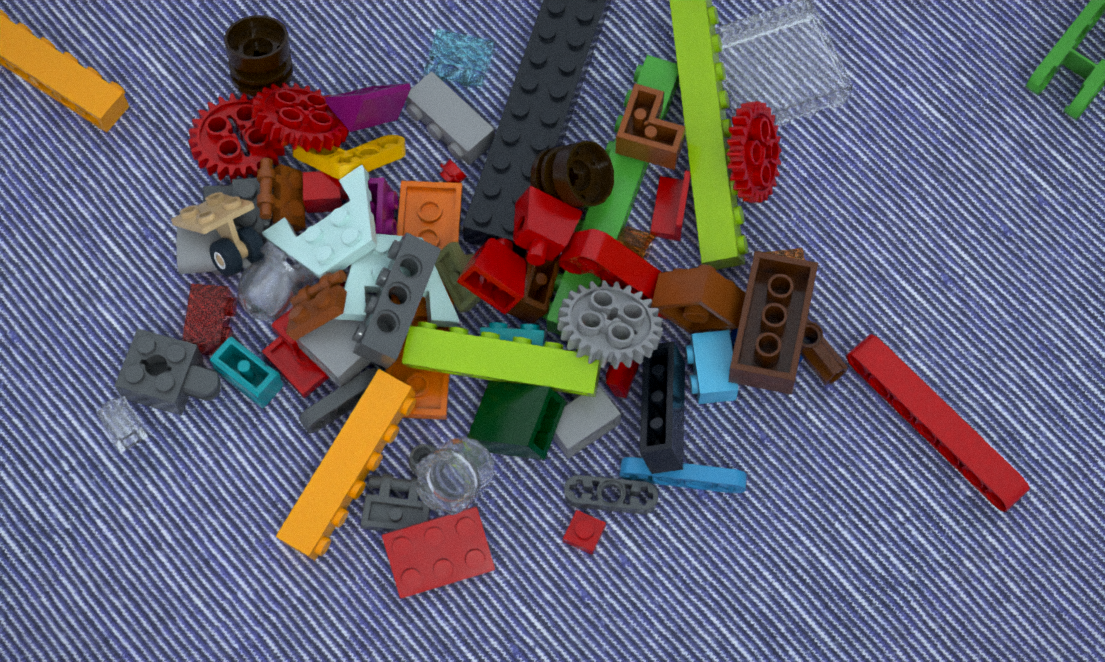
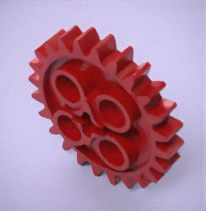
[251,83,349,153]
[188,93,288,183]
[726,101,782,203]

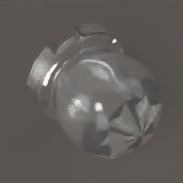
[238,241,317,322]
[415,436,494,515]

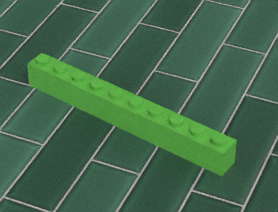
[543,55,679,335]

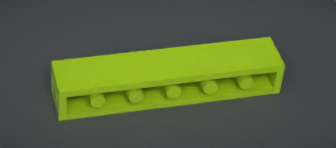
[402,322,601,397]

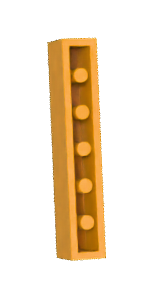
[0,9,129,133]
[275,369,416,561]

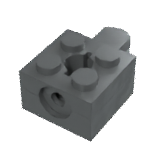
[114,328,221,416]

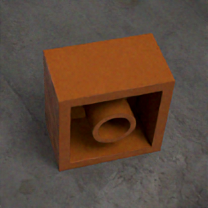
[651,265,746,334]

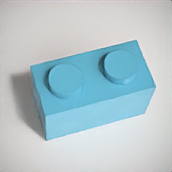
[685,330,739,404]

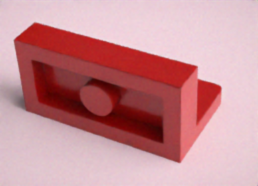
[650,170,691,241]

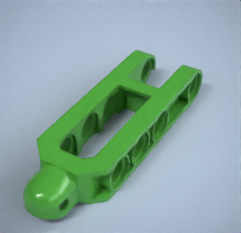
[1025,0,1105,120]

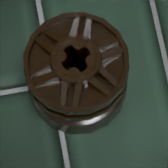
[224,15,293,96]
[530,140,614,209]

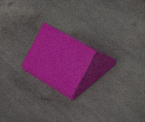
[325,83,411,132]

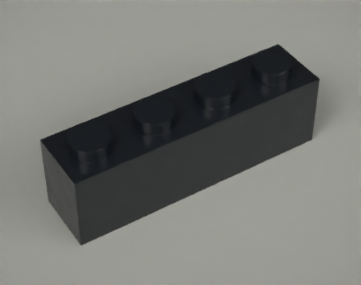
[640,341,685,474]

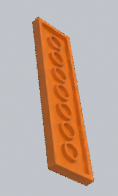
[385,181,463,420]

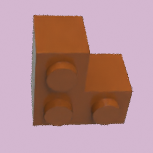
[615,83,685,170]

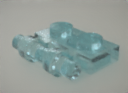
[424,29,495,87]

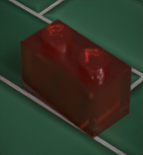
[182,284,237,355]

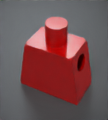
[513,186,582,266]
[456,238,527,315]

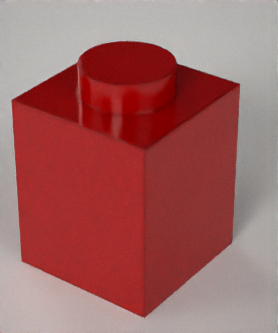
[303,171,349,213]

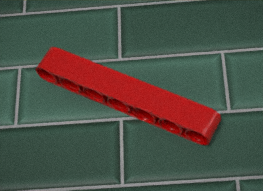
[846,334,1030,512]

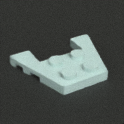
[262,165,377,279]
[335,234,459,328]

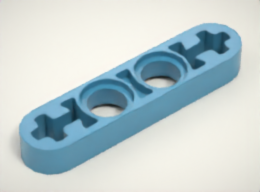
[619,457,747,493]

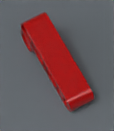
[558,229,667,319]

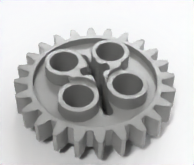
[557,280,663,369]

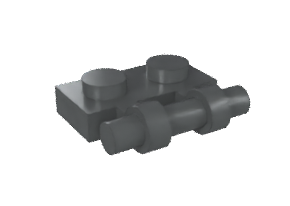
[361,473,435,532]

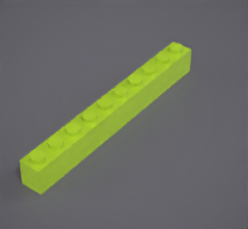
[670,0,748,270]

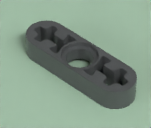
[299,368,378,433]
[564,475,658,514]

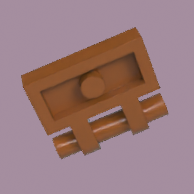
[257,158,305,232]
[286,270,347,341]

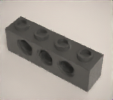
[352,232,441,369]

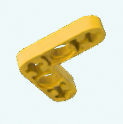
[292,135,406,179]

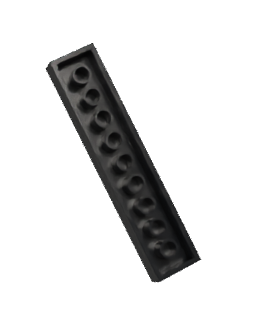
[462,0,611,256]

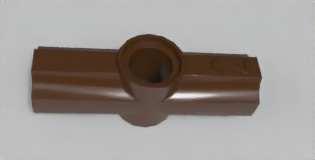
[800,318,848,386]

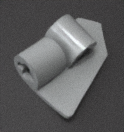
[176,226,256,275]

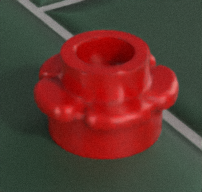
[439,159,467,183]

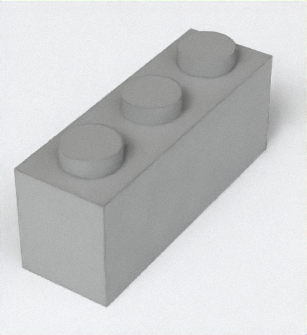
[406,71,495,165]

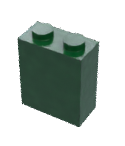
[467,381,566,460]

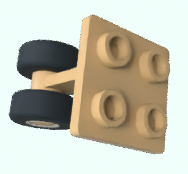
[171,192,266,277]

